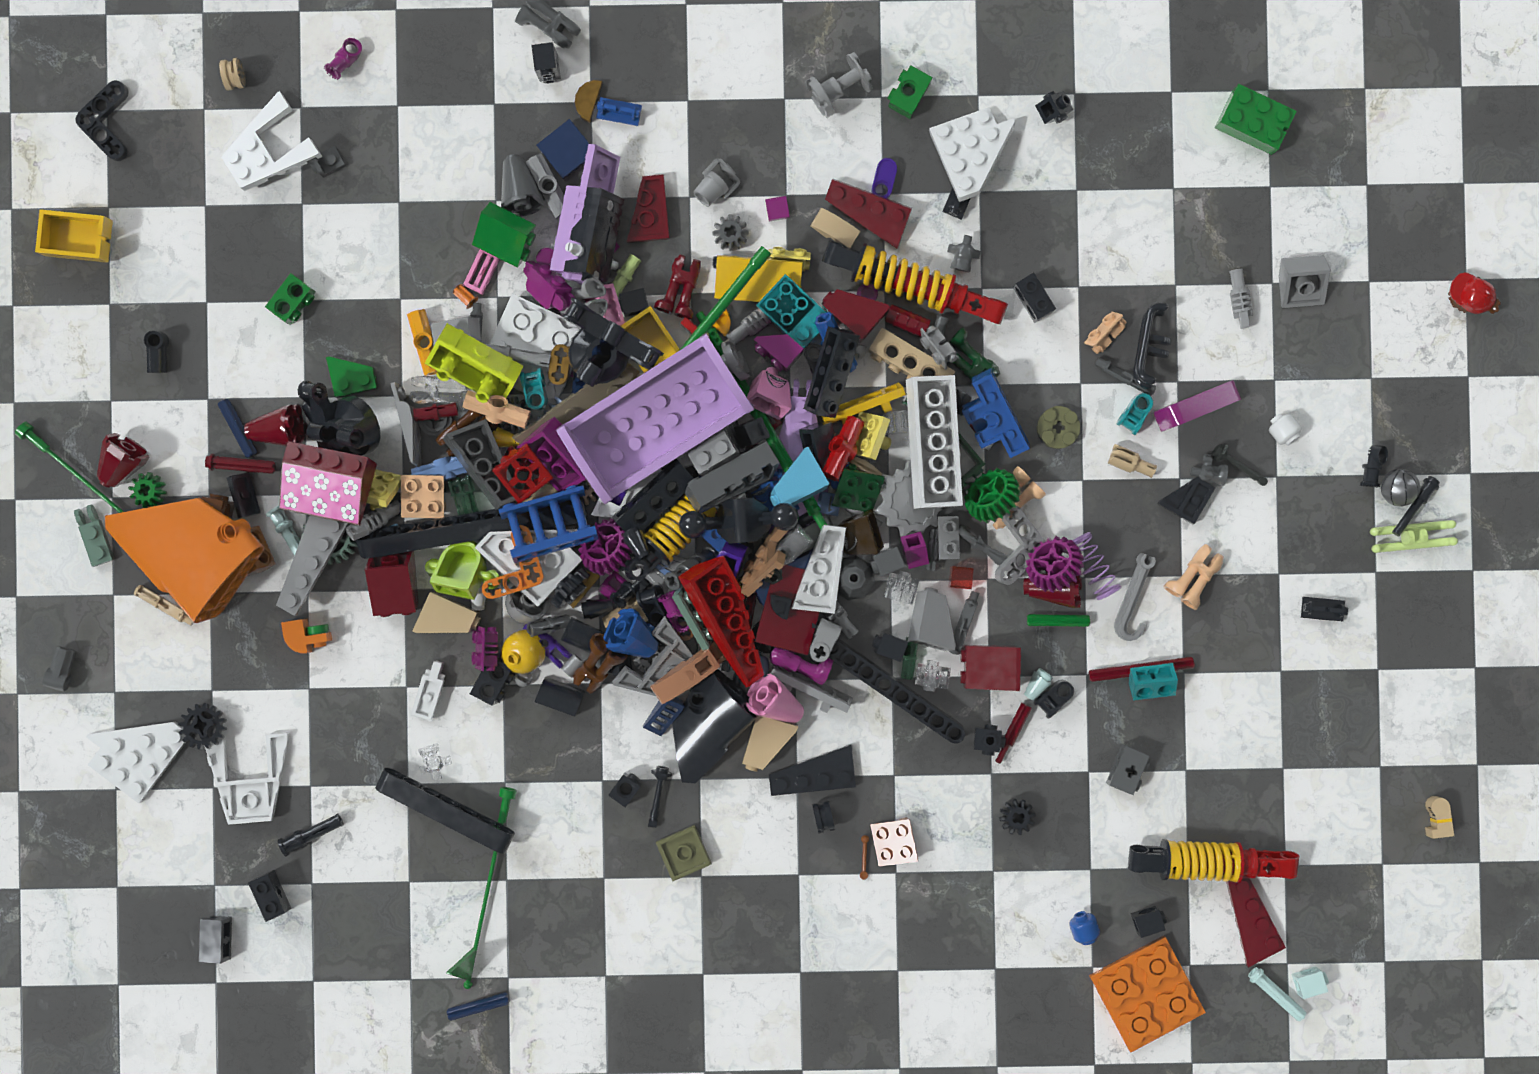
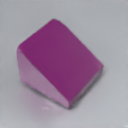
[598,571,628,603]

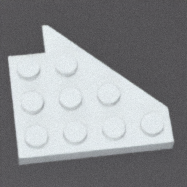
[929,107,1015,202]
[475,529,582,607]
[86,721,186,803]

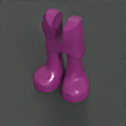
[769,647,833,685]

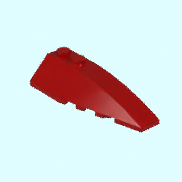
[678,556,764,688]

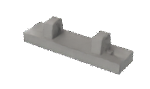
[770,664,853,713]

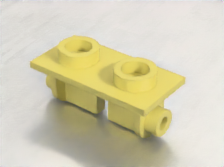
[768,247,811,272]

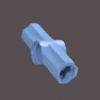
[411,456,468,481]

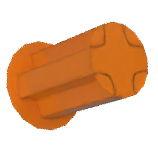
[453,284,478,309]

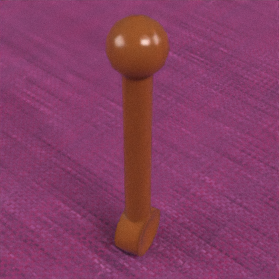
[860,835,869,880]

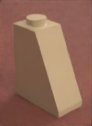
[413,592,481,633]
[742,716,798,772]

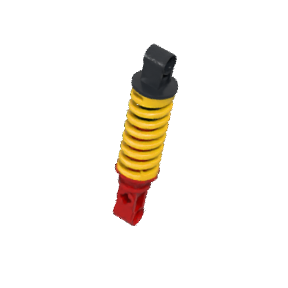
[822,240,1008,325]

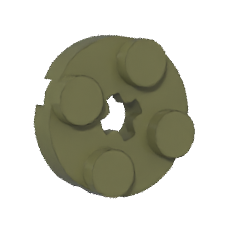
[1036,406,1080,449]

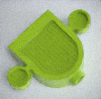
[425,541,501,600]

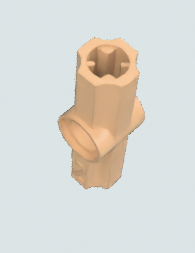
[462,390,531,429]

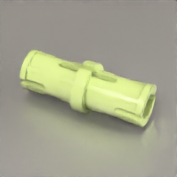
[612,254,642,297]

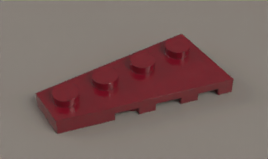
[825,179,912,249]
[1226,876,1286,968]

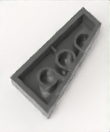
[443,419,517,510]
[685,441,779,513]

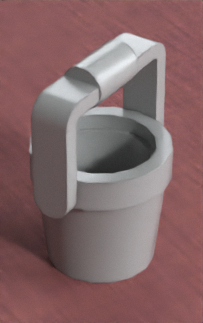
[694,159,740,207]

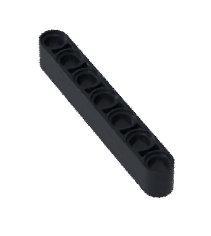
[375,768,515,854]

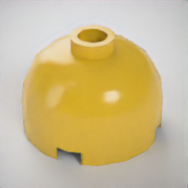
[501,630,545,674]

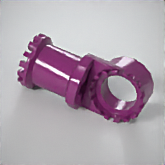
[324,38,362,80]
[658,590,689,633]

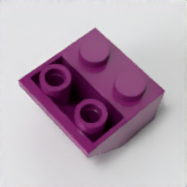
[754,334,804,372]

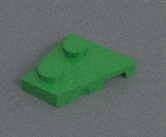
[326,357,378,398]

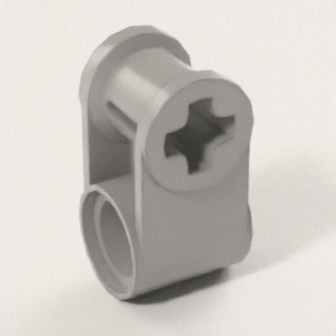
[810,618,842,662]

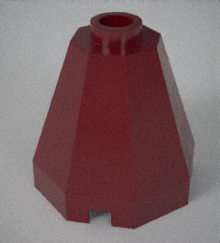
[97,433,150,488]

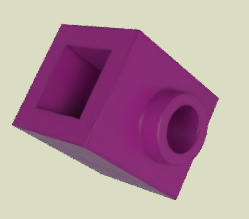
[900,532,929,569]

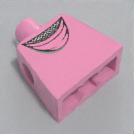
[747,367,791,420]

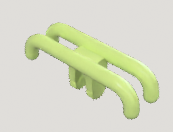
[1370,520,1458,553]

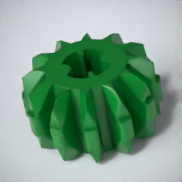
[128,472,167,508]

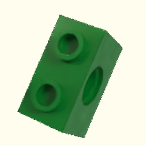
[887,65,933,119]

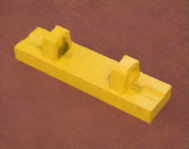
[821,382,906,425]

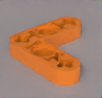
[482,525,544,599]

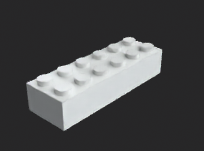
[906,375,963,509]

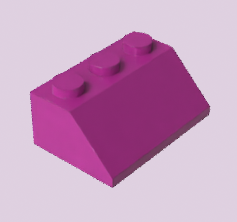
[517,416,586,492]

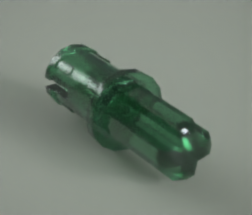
[901,637,918,680]

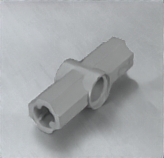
[525,154,564,219]

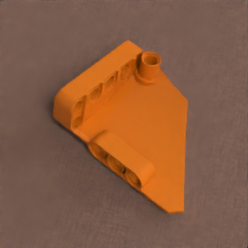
[105,498,264,623]

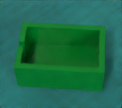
[1214,84,1297,155]

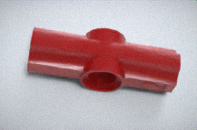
[822,416,864,481]

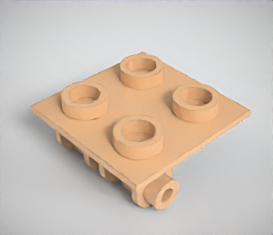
[401,475,446,518]

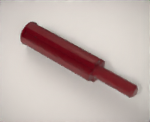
[995,703,1033,764]

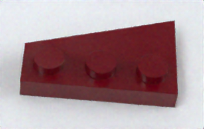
[627,174,669,243]

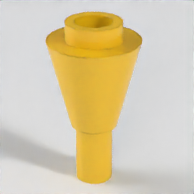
[492,427,519,448]

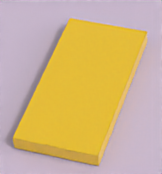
[714,255,803,302]

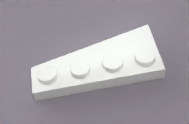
[791,525,846,614]

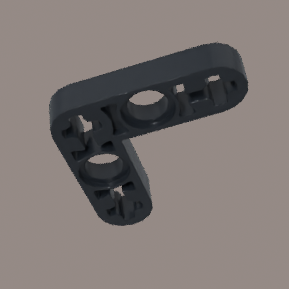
[75,80,129,161]

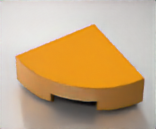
[713,310,731,337]

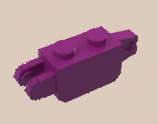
[523,260,576,311]

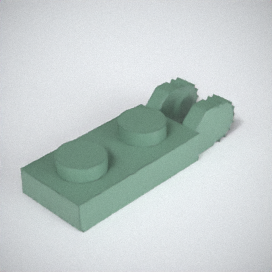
[74,504,115,567]

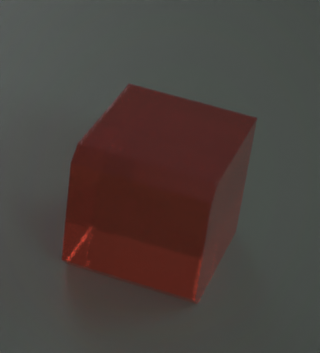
[948,566,974,589]

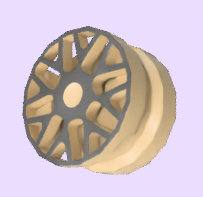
[219,58,246,91]

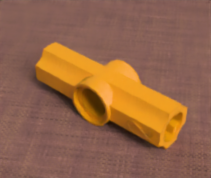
[407,309,438,376]

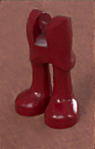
[654,254,701,319]

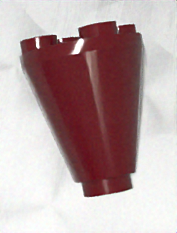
[244,404,308,446]
[1023,569,1082,608]

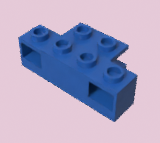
[962,368,1030,458]

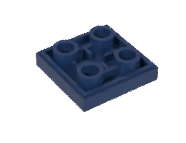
[536,119,589,180]

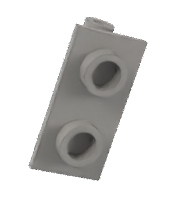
[920,326,957,370]
[938,516,960,559]

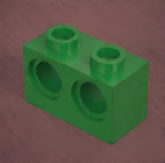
[265,273,316,325]

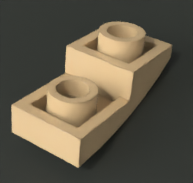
[811,208,860,248]

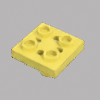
[855,412,891,460]
[367,469,401,511]

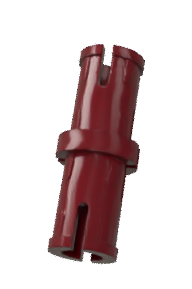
[413,402,459,422]

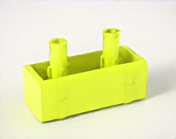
[424,323,524,403]

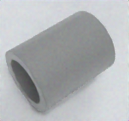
[561,654,584,678]

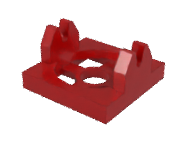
[492,443,553,504]

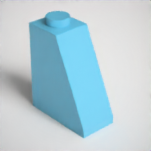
[770,447,829,507]

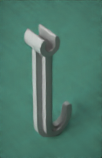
[1114,553,1156,641]

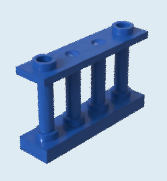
[498,485,598,564]

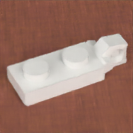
[411,660,445,721]

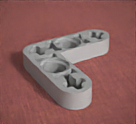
[995,506,1045,585]

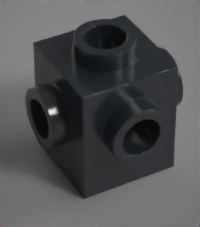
[1035,91,1073,124]
[973,724,1005,756]

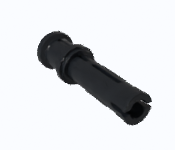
[277,813,344,857]

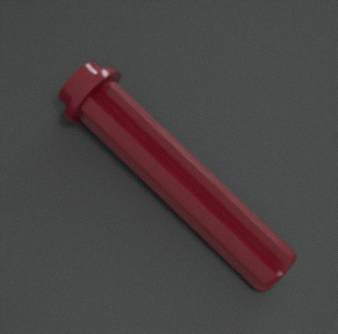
[205,454,275,474]

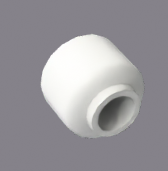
[1269,413,1302,446]

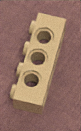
[868,328,955,379]

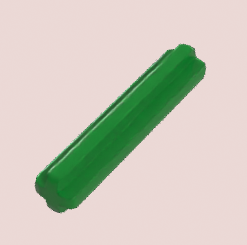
[1027,614,1090,627]

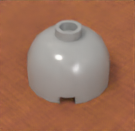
[505,585,550,624]

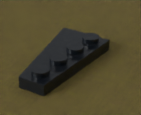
[769,744,856,796]

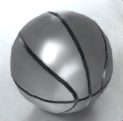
[1381,469,1420,507]

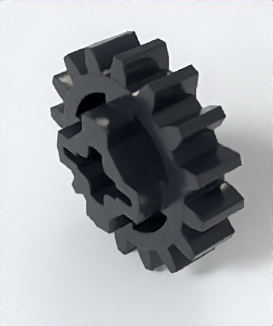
[550,568,590,609]
[178,703,227,750]

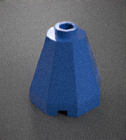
[603,608,659,658]

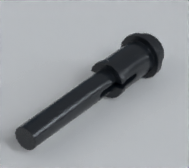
[1392,476,1440,536]

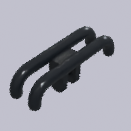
[1133,303,1171,389]

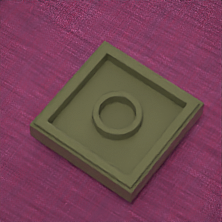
[655,824,712,882]

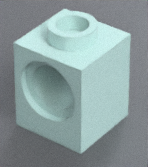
[1292,967,1329,999]

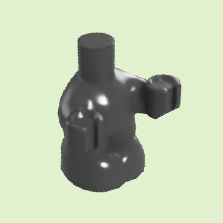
[947,235,981,272]
[1190,454,1228,486]

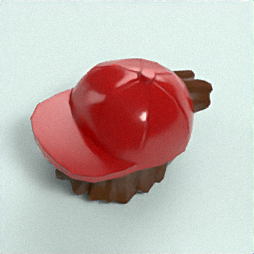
[1448,272,1501,314]

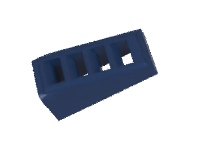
[643,697,685,736]

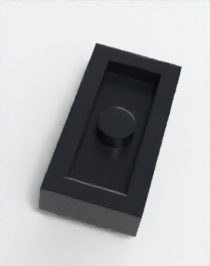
[226,472,261,519]

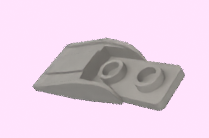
[391,382,422,467]

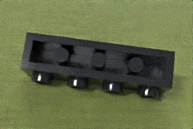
[803,326,860,418]

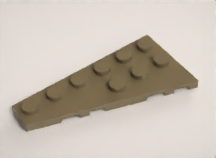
[512,363,640,444]

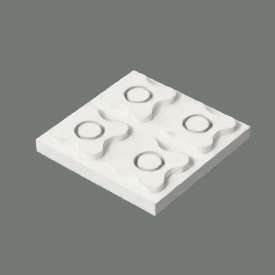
[490,293,581,405]

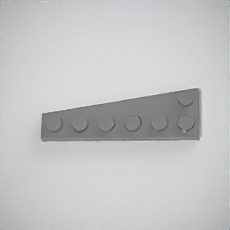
[276,515,349,616]

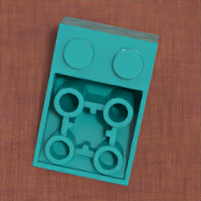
[756,274,826,349]

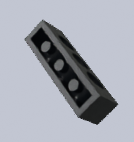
[612,459,694,534]

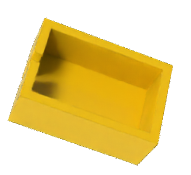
[35,209,113,263]
[621,306,680,373]

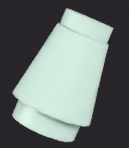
[1024,668,1053,701]

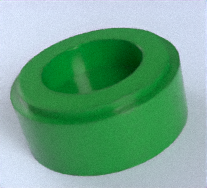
[306,624,329,635]

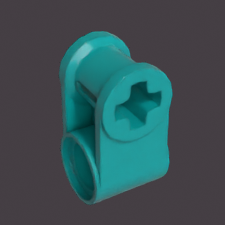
[520,368,548,410]
[1116,394,1153,435]

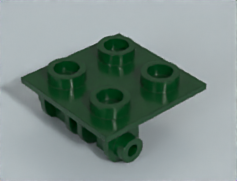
[831,464,885,512]

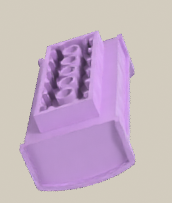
[556,333,754,504]

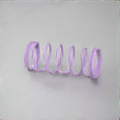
[1072,532,1121,600]

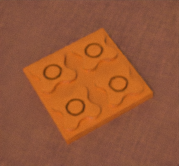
[1089,935,1206,1053]

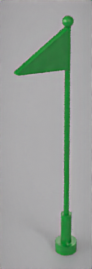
[15,421,124,513]
[446,787,517,989]

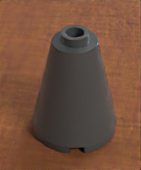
[501,154,544,217]

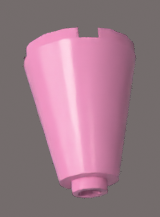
[746,674,804,724]

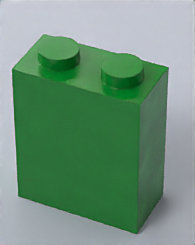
[472,202,536,268]

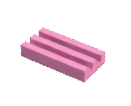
[463,249,500,295]

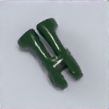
[949,327,1001,380]

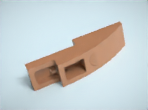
[650,640,726,704]

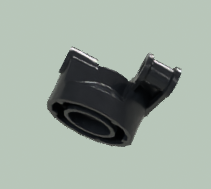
[561,297,664,387]
[297,381,381,456]

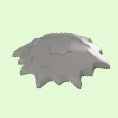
[874,460,942,537]

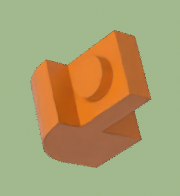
[281,619,332,653]

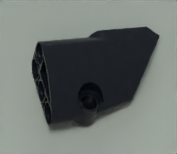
[672,669,758,784]

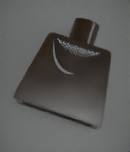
[838,509,884,555]

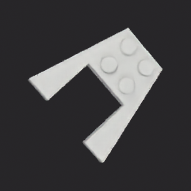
[221,91,322,191]
[204,733,289,825]

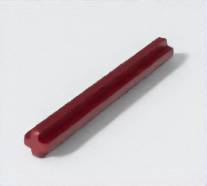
[1088,657,1194,682]

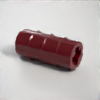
[884,304,931,337]

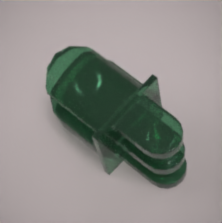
[448,474,479,515]

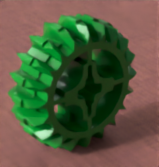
[964,468,1022,524]

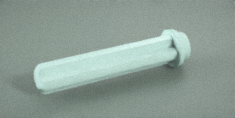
[1248,967,1307,1021]

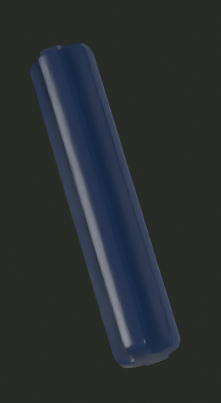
[218,399,257,458]
[447,992,510,1021]

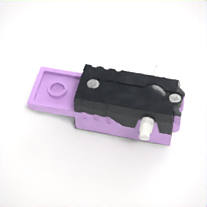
[550,144,625,285]

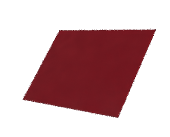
[755,564,819,655]

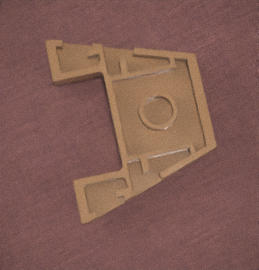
[741,527,788,597]

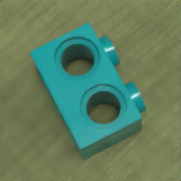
[1129,663,1178,701]

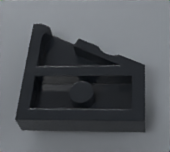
[1157,477,1216,525]

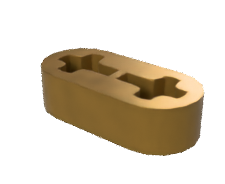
[548,344,570,385]

